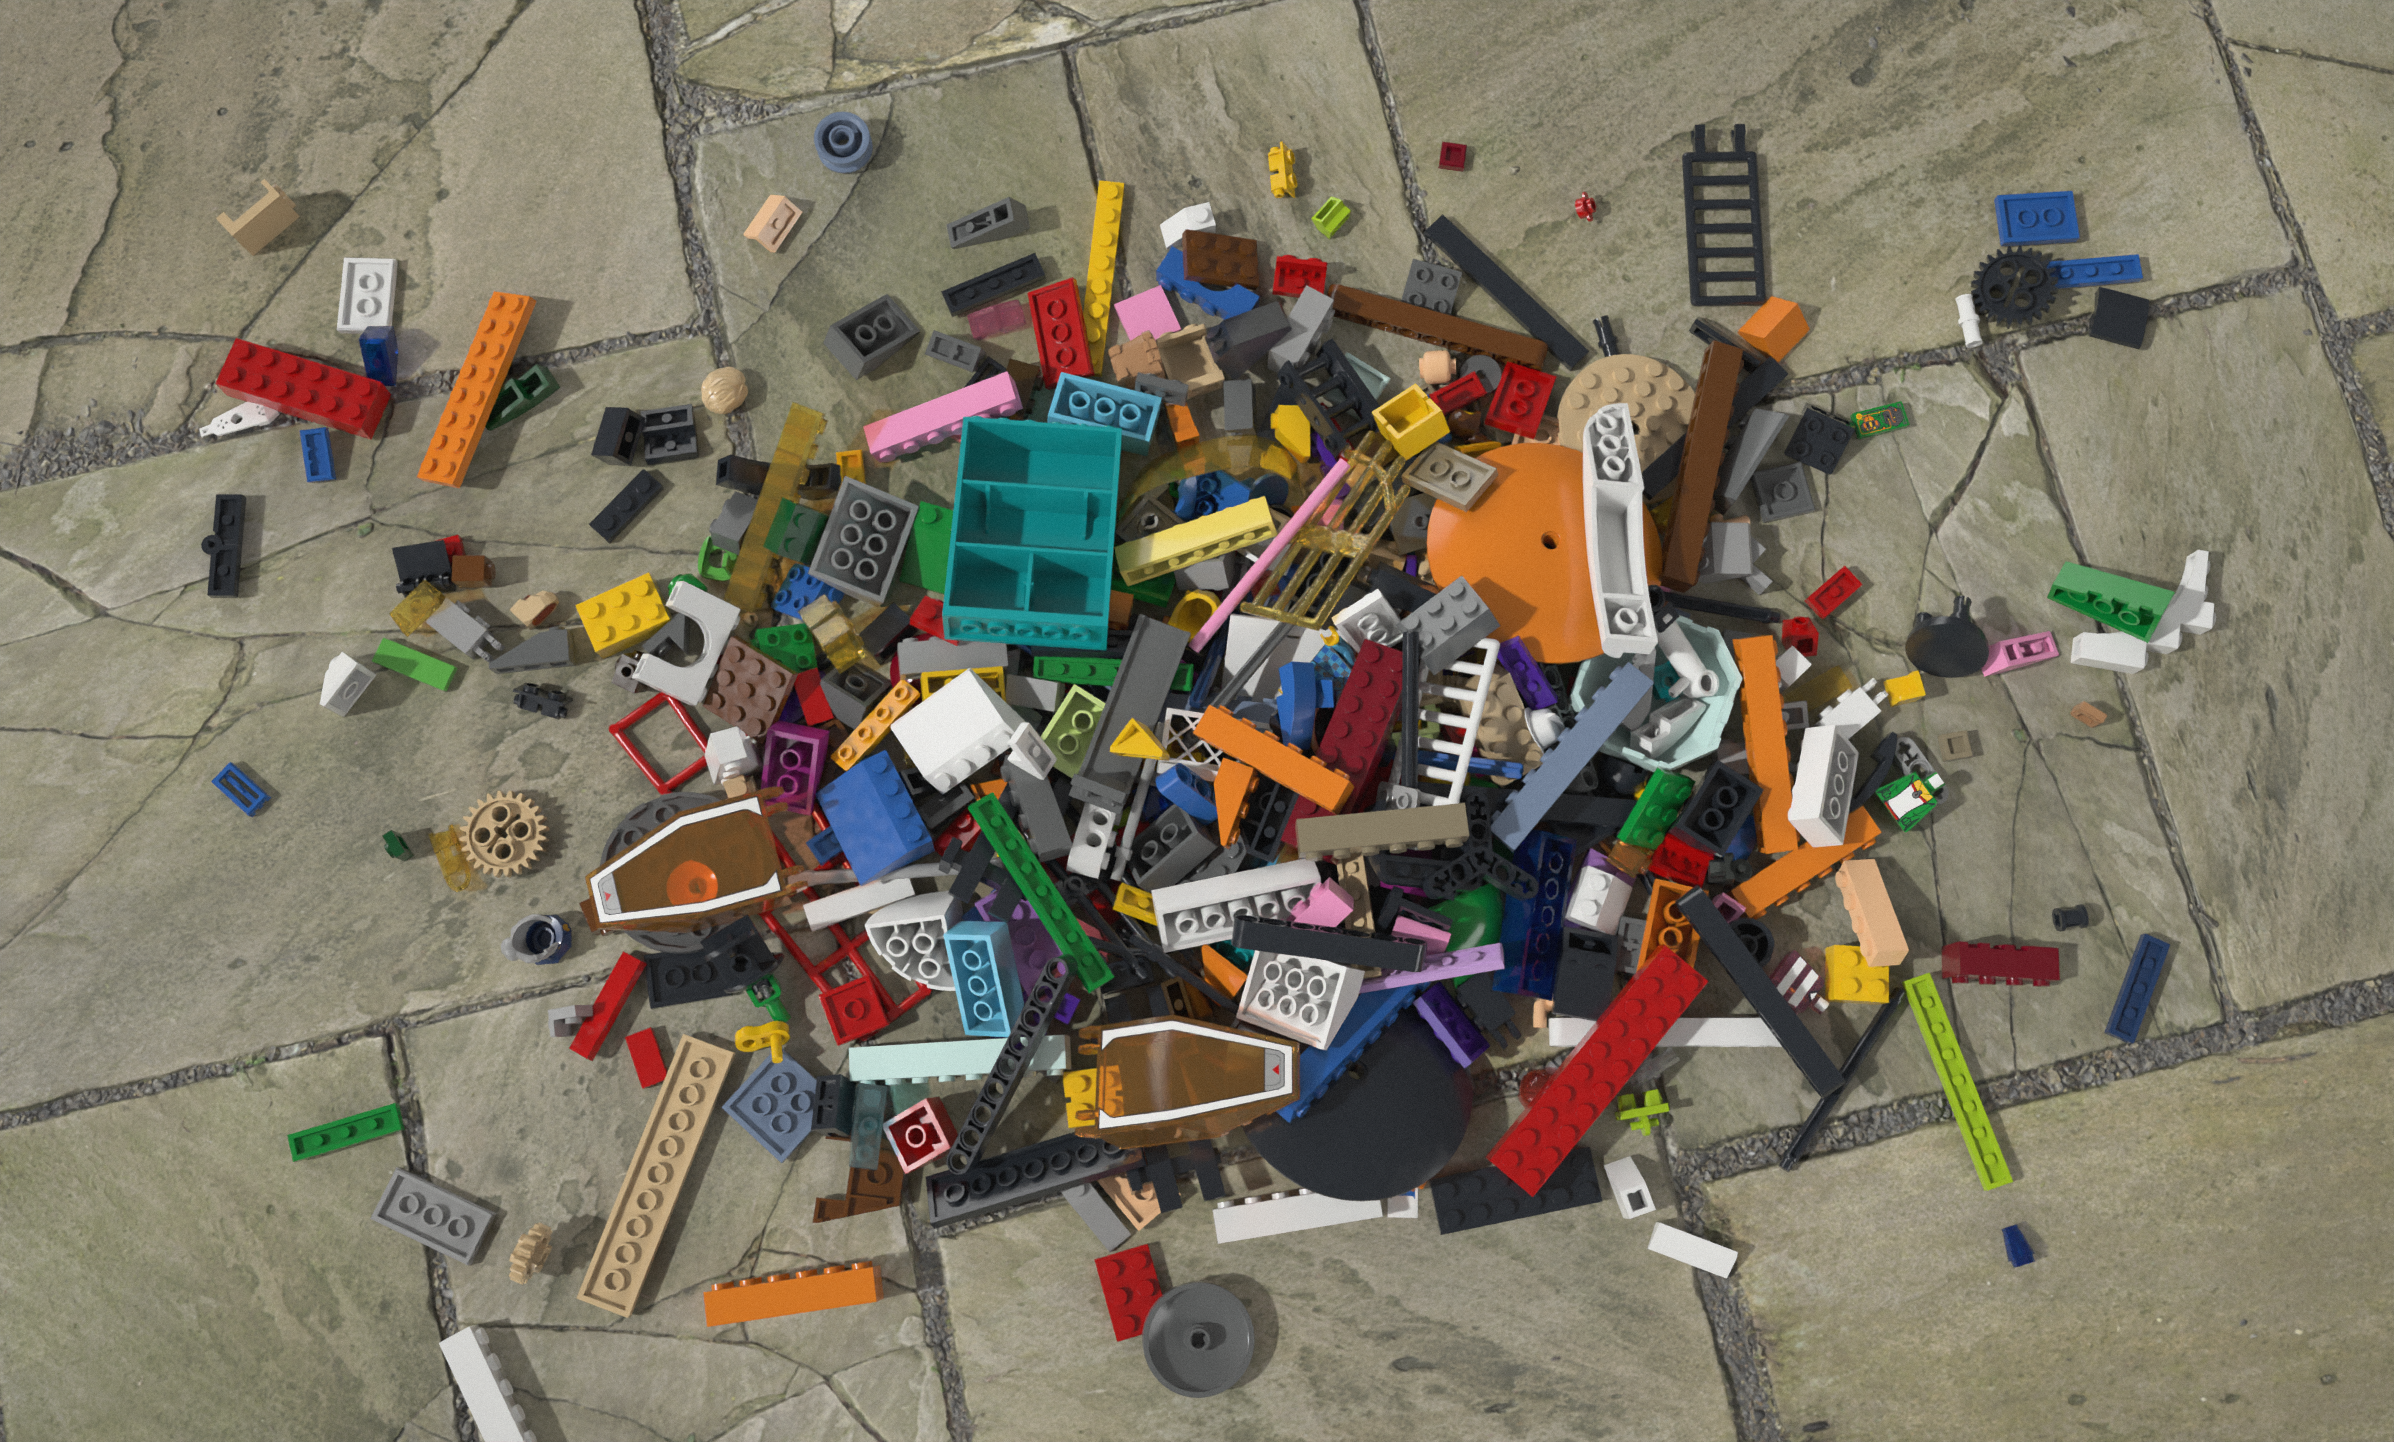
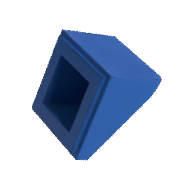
[1315,677,1336,708]

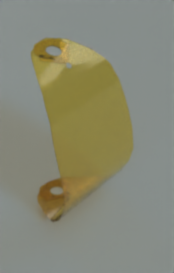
[1115,434,1310,534]

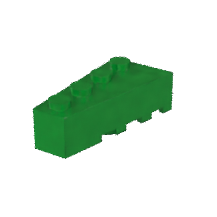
[2047,561,2175,643]

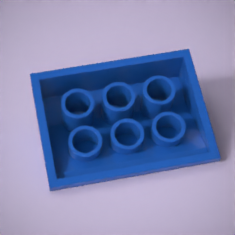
[815,750,935,886]

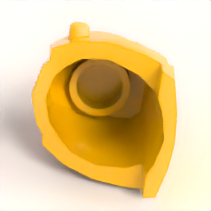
[1167,589,1222,643]

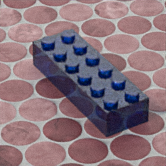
[1492,830,1577,1001]

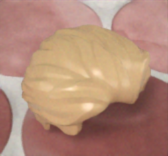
[701,366,748,414]

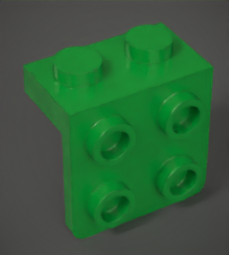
[751,623,818,673]

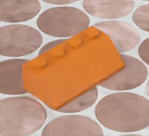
[1636,879,1709,972]

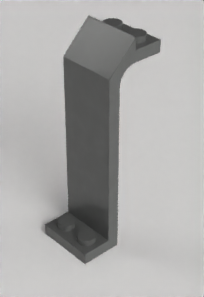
[1069,614,1191,815]

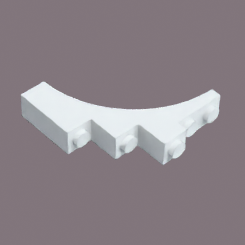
[2071,550,2216,674]

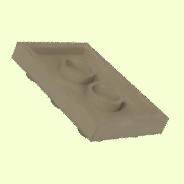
[1401,442,1498,512]

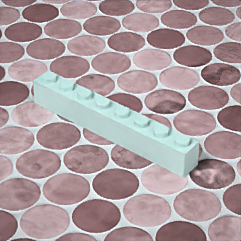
[849,1035,1071,1087]

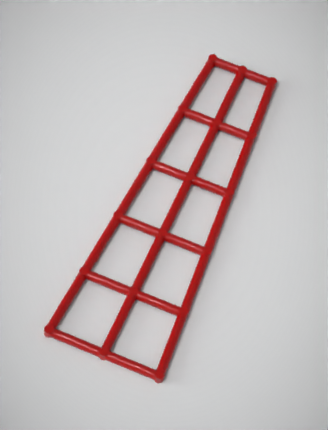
[609,654,933,1041]

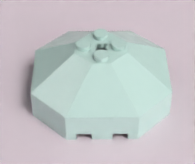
[1568,615,1742,772]

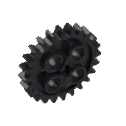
[1971,246,2058,329]

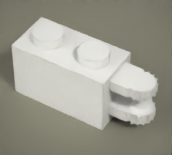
[1814,678,1889,739]

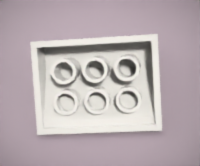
[890,668,1025,795]
[1236,951,1365,1050]

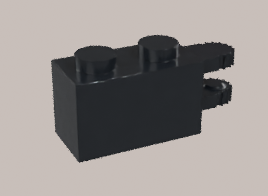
[1454,972,1522,1050]

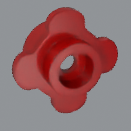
[1575,191,1596,222]

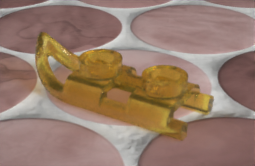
[428,824,471,892]

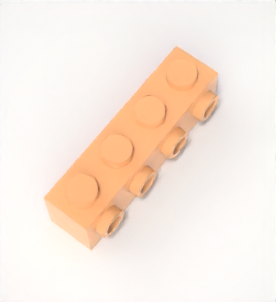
[1835,859,1909,967]

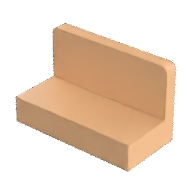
[743,195,803,253]

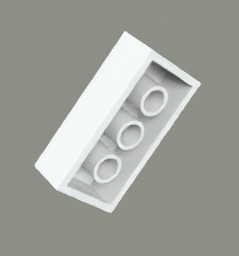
[1788,725,1859,847]

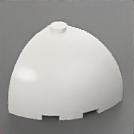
[865,891,964,991]

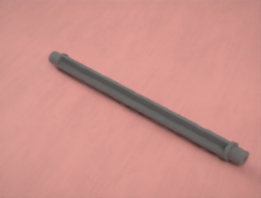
[1178,580,1326,750]

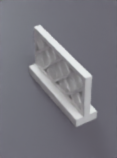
[1156,708,1273,781]

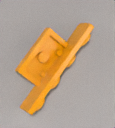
[831,680,920,772]

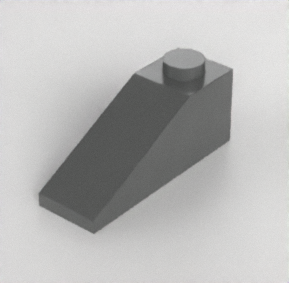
[947,197,1030,249]
[489,627,576,674]

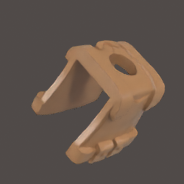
[1108,330,1166,390]

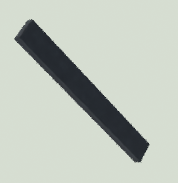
[1424,214,1589,371]
[1641,356,1788,501]

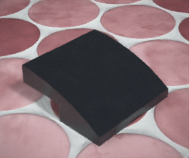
[2089,287,2149,350]
[640,404,699,465]

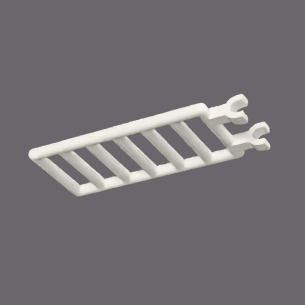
[1388,638,1500,806]

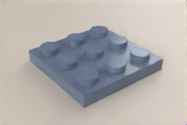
[721,1048,817,1163]

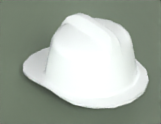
[1525,708,1564,755]

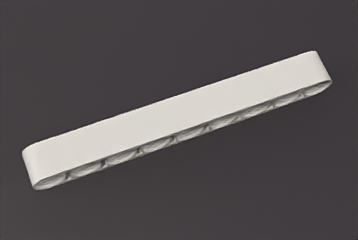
[1549,1018,1782,1047]

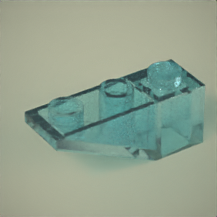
[849,1083,887,1170]

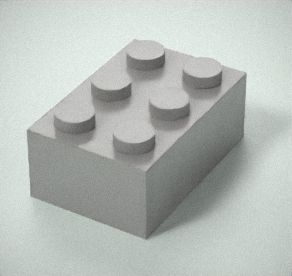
[1267,285,1335,373]

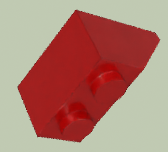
[882,1096,958,1174]

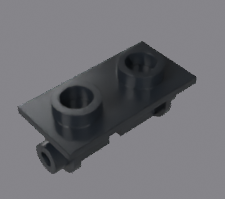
[513,683,573,720]

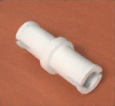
[1955,294,1983,348]

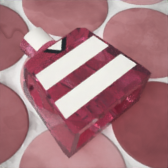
[1769,950,1830,1015]

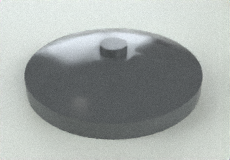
[1142,1281,1255,1398]

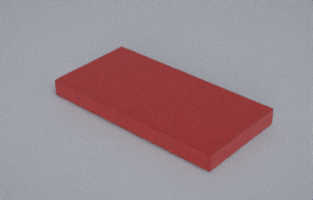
[1027,277,1095,390]

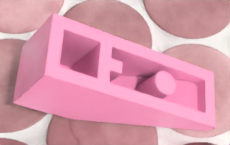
[1981,631,2059,677]

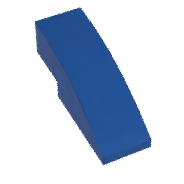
[1276,661,1316,751]

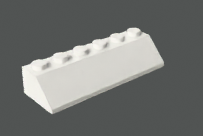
[1151,858,1321,953]

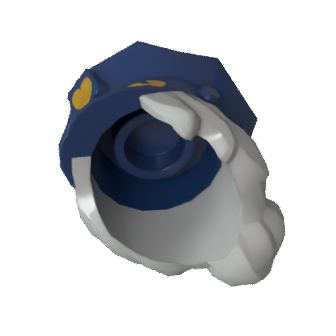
[501,914,572,965]

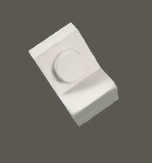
[1008,722,1057,780]

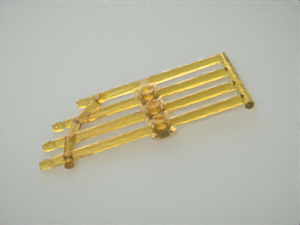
[1240,431,1411,631]

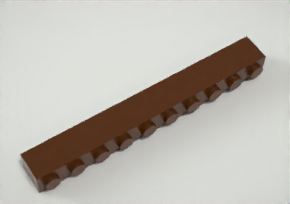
[1658,340,1744,593]

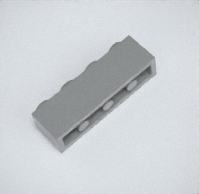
[897,636,1008,680]

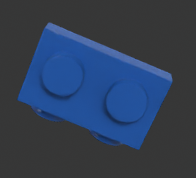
[771,563,845,634]

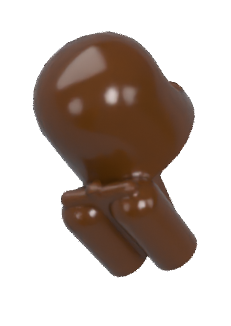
[1447,409,1492,445]

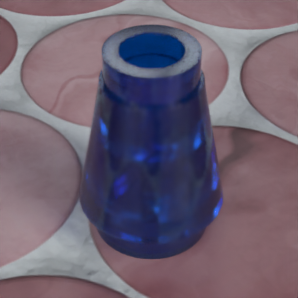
[2001,1224,2035,1268]

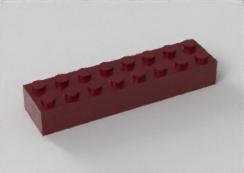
[1281,639,1420,866]

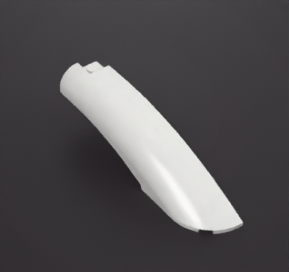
[1583,403,1658,658]

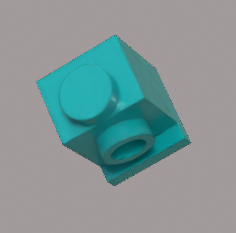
[1652,661,1681,703]

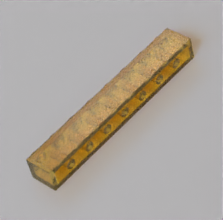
[723,402,828,613]

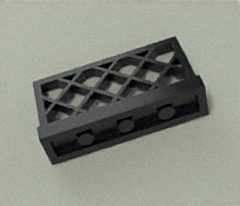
[1374,886,1453,935]

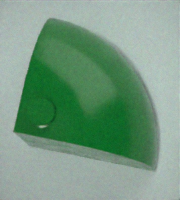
[1428,883,1504,989]

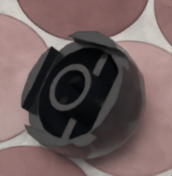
[1597,753,1653,798]
[1728,917,1775,968]

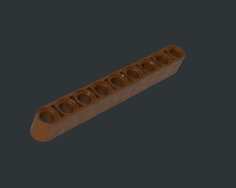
[1327,284,1549,371]

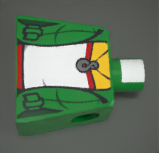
[1875,771,1946,833]

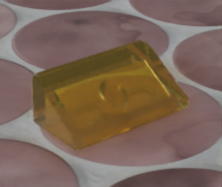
[389,580,446,637]

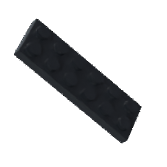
[1428,1147,1603,1235]

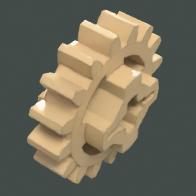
[509,1223,552,1285]

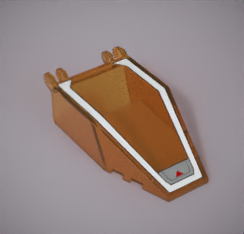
[585,787,808,933]
[1075,1015,1300,1149]

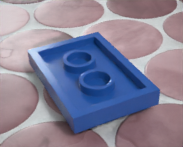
[1994,191,2080,247]

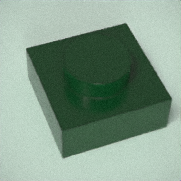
[382,830,414,861]

